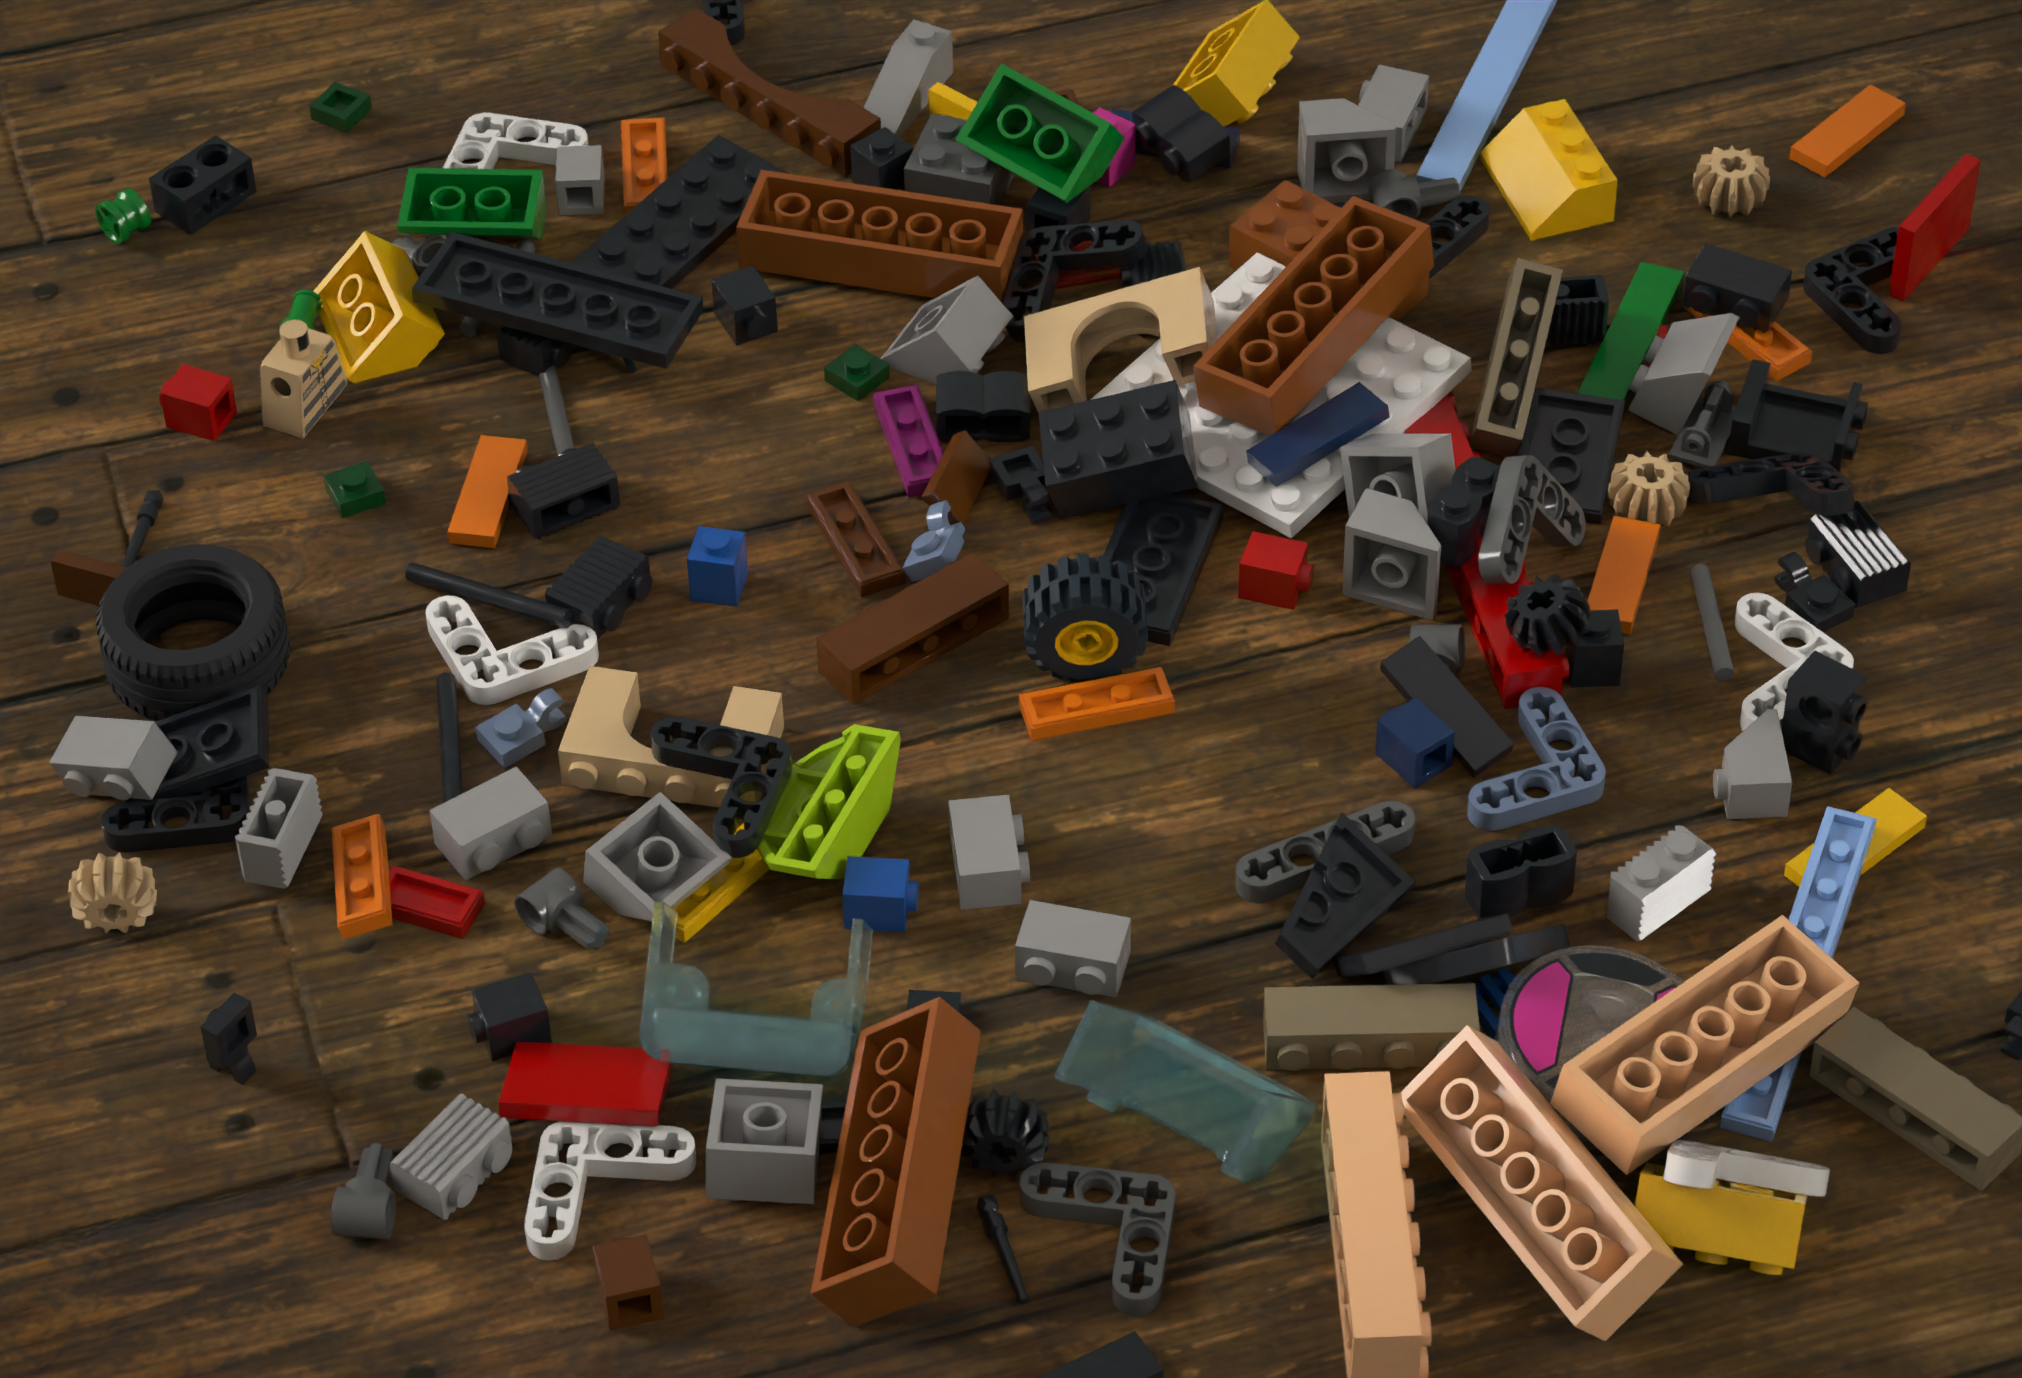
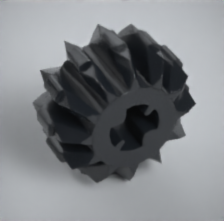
[1505,573,1591,659]
[961,1089,1050,1179]

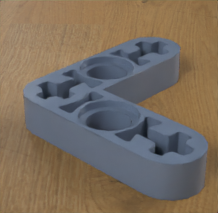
[1467,687,1606,831]

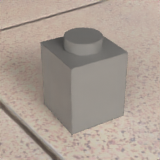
[555,145,605,215]

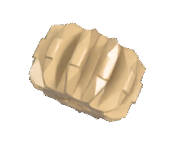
[1693,145,1770,218]
[1608,451,1690,526]
[68,852,157,934]

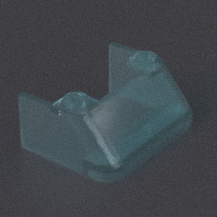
[640,901,873,1078]
[1053,1000,1318,1184]

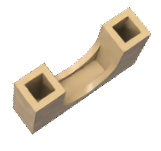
[1024,267,1217,413]
[558,666,784,808]

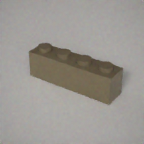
[1470,258,1563,457]
[1263,983,1480,1071]
[1809,1007,2022,1191]

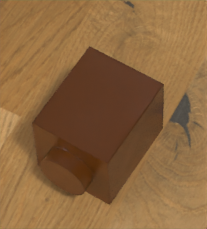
[593,1234,664,1330]

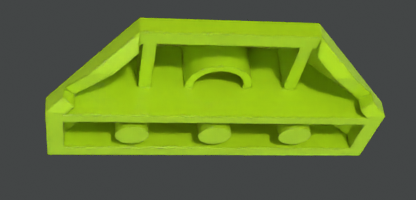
[757,724,901,879]

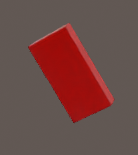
[389,865,485,939]

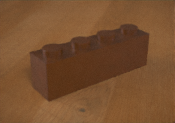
[816,552,1009,705]

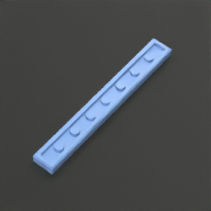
[1416,0,1558,192]
[1720,806,1877,1142]

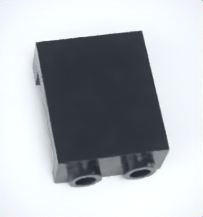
[1728,359,1868,473]

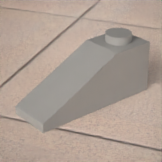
[863,19,953,138]

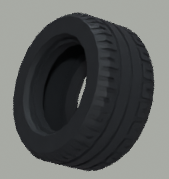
[96,544,290,721]

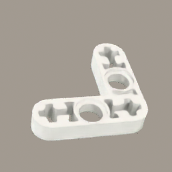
[443,113,589,169]
[1734,593,1854,731]
[425,595,599,705]
[525,1121,697,1261]
[1663,1140,1830,1197]

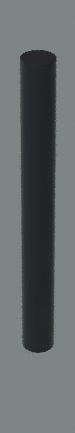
[405,562,574,628]
[436,672,463,803]

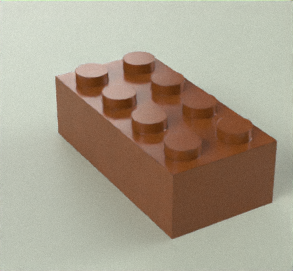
[1229,180,1429,322]

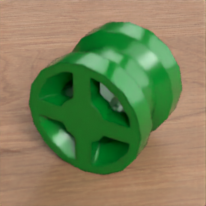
[95,188,151,244]

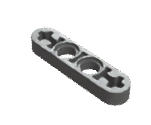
[1235,801,1415,903]

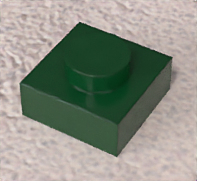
[309,82,372,133]
[824,344,890,401]
[323,461,386,518]

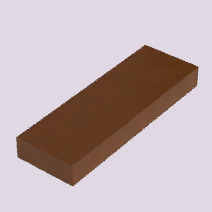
[806,481,905,597]

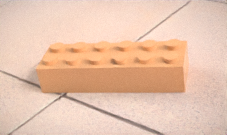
[1550,915,1859,1175]
[1401,1025,1683,1341]
[1321,1071,1431,1378]

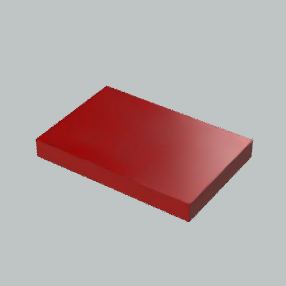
[1889,154,1981,302]
[498,1041,674,1127]

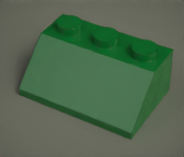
[955,63,1125,203]
[397,168,547,241]

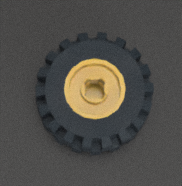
[1022,554,1148,682]

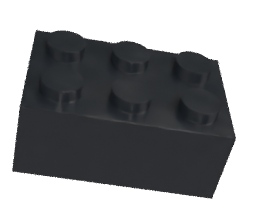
[1039,380,1198,519]

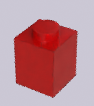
[159,364,237,441]
[1238,531,1315,610]

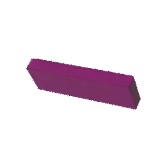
[873,384,944,498]

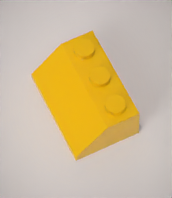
[1173,0,1300,126]
[1480,99,1618,241]
[314,231,445,383]
[1635,1162,1807,1275]

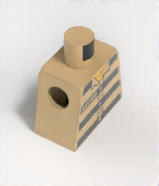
[260,320,348,439]

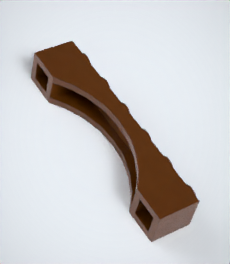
[658,8,881,177]

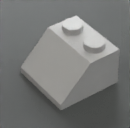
[1297,98,1396,203]
[881,275,1013,384]
[1628,313,1739,435]
[1340,434,1456,523]
[1342,488,1441,621]
[583,792,731,922]
[706,1078,823,1204]

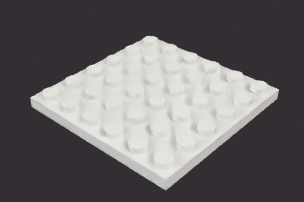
[1091,252,1472,538]

